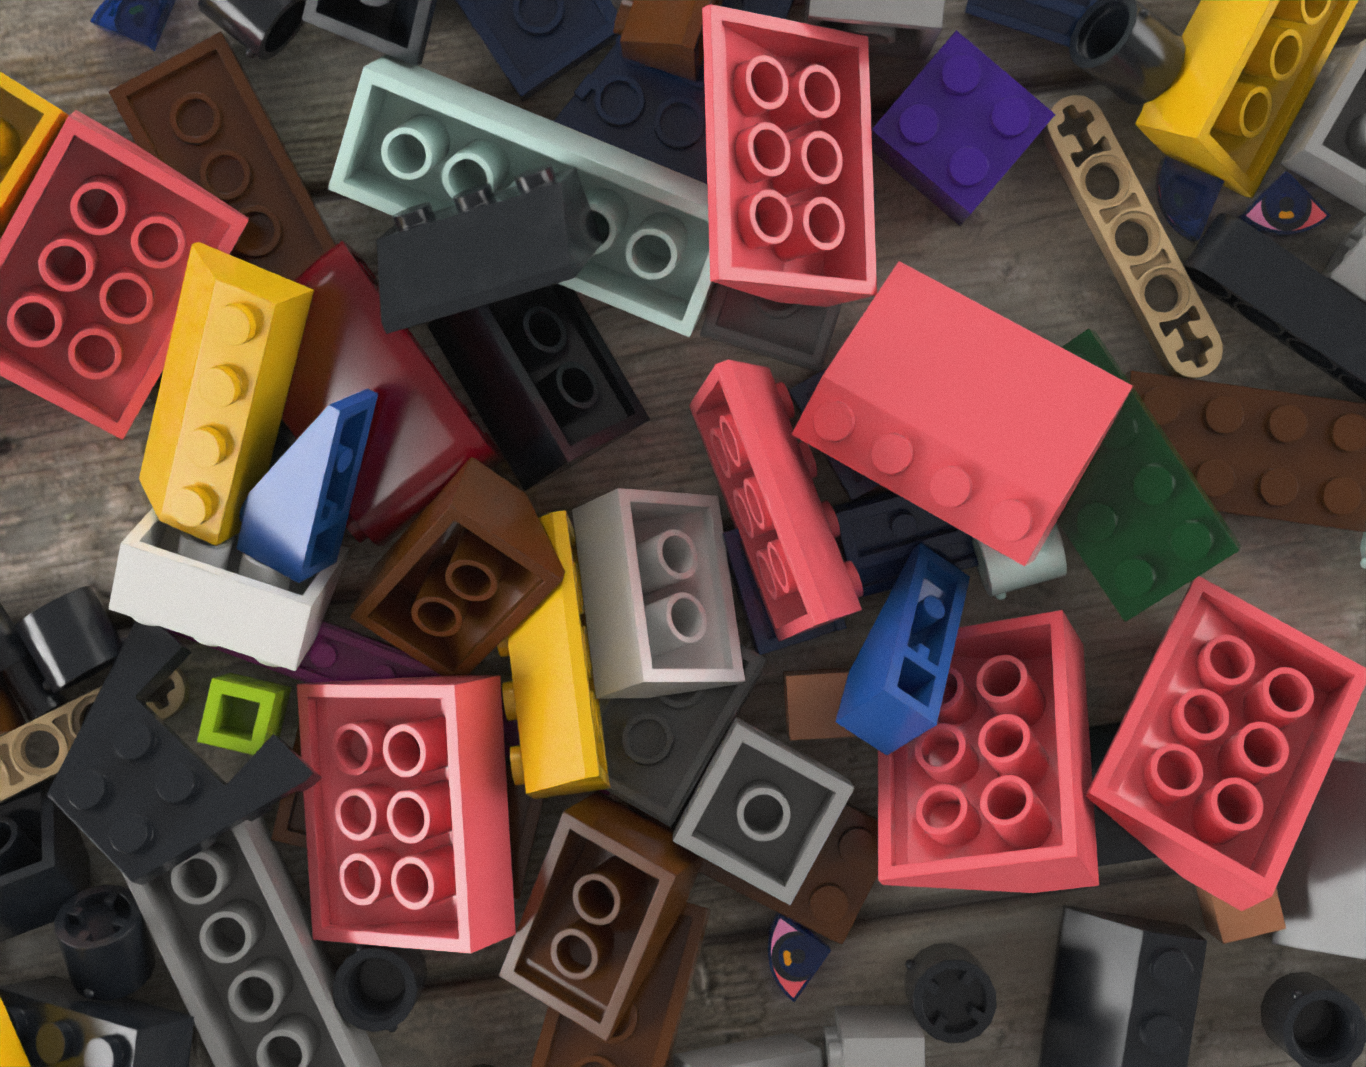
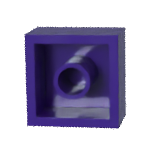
[872,30,1056,226]

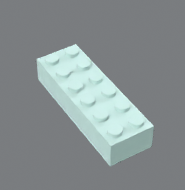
[328,54,714,338]

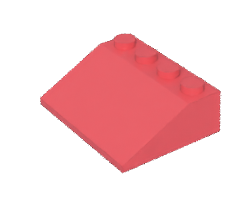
[702,4,877,307]
[0,110,249,440]
[791,261,1133,566]
[689,360,864,642]
[1085,576,1366,911]
[878,610,1099,893]
[297,675,516,953]

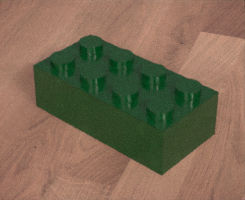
[1057,329,1241,622]

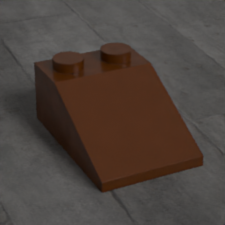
[499,791,704,1041]

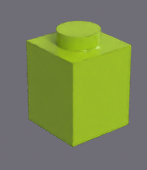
[197,672,292,755]

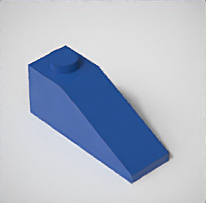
[236,388,378,583]
[835,543,970,755]

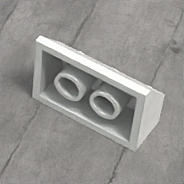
[572,488,745,699]
[108,508,349,671]

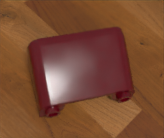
[282,241,505,546]

